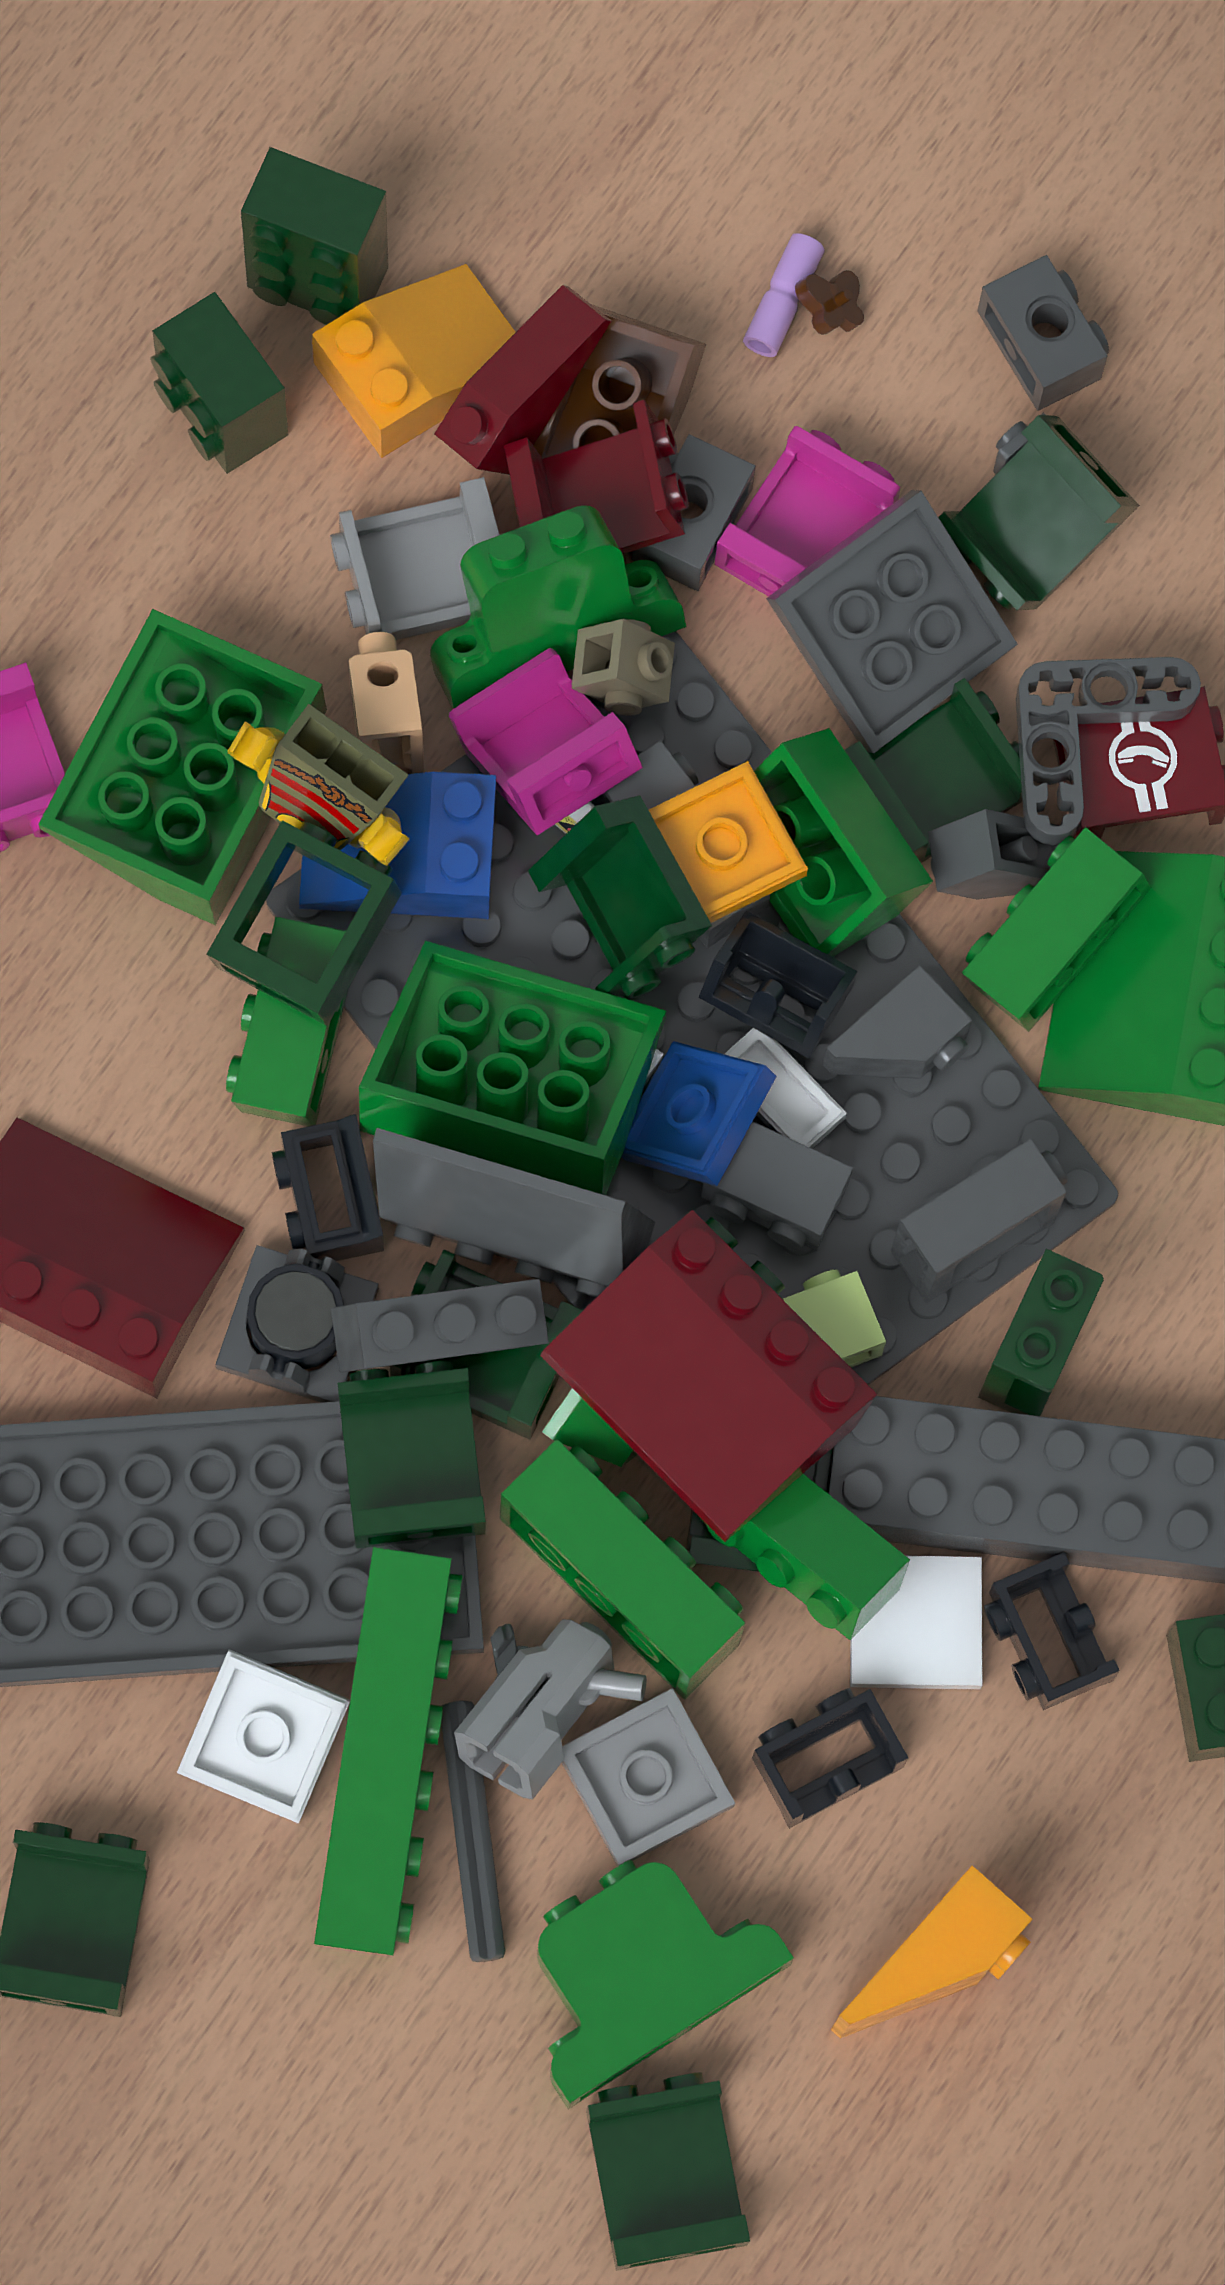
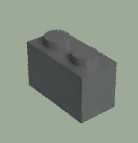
[701,1121,853,1251]

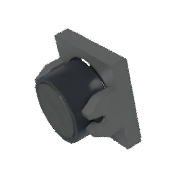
[215,1245,379,1403]

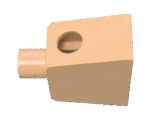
[349,632,424,774]

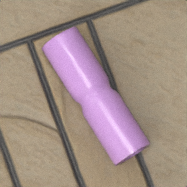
[743,233,825,357]

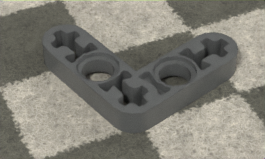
[1016,657,1201,845]

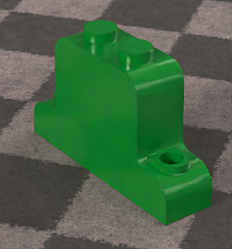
[430,505,687,709]
[537,1859,794,2109]

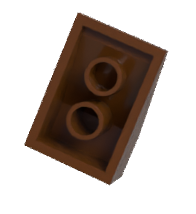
[533,304,706,459]

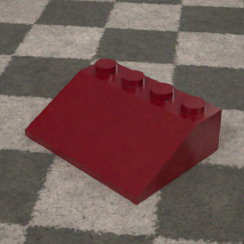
[0,1117,245,1399]
[540,1210,877,1542]

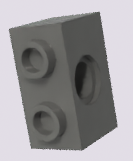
[977,255,1109,411]
[632,434,756,591]

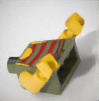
[227,704,410,866]

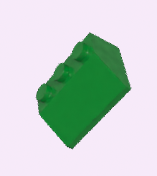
[754,728,933,957]

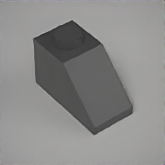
[928,809,1060,900]
[823,965,972,1078]

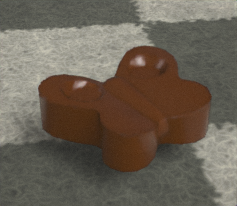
[795,270,864,335]

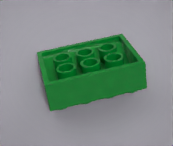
[38,609,327,925]
[1038,851,1225,1126]
[359,940,666,1195]

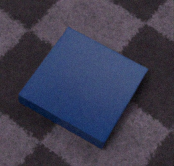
[622,1041,777,1186]

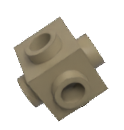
[571,619,675,716]

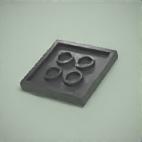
[766,490,1018,753]

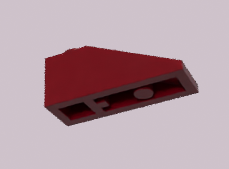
[434,285,612,475]

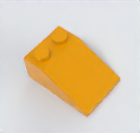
[312,264,515,458]
[831,1865,1033,2039]

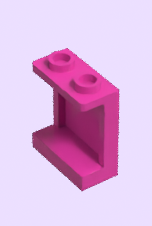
[714,426,900,597]
[449,648,643,835]
[0,663,65,852]

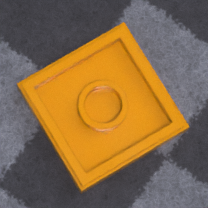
[649,761,808,923]

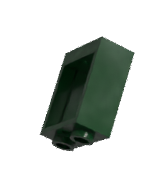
[206,820,402,1026]

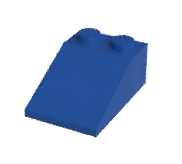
[299,772,496,919]

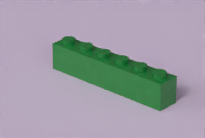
[314,1547,462,1956]

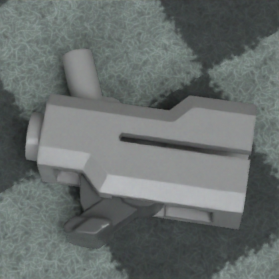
[454,1619,647,1799]

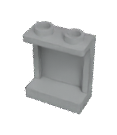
[330,477,499,640]

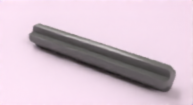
[441,1701,505,1962]

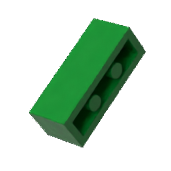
[962,827,1152,1032]
[226,916,348,1126]
[700,1474,910,1640]

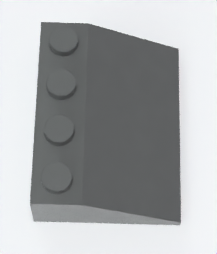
[373,1128,655,1298]

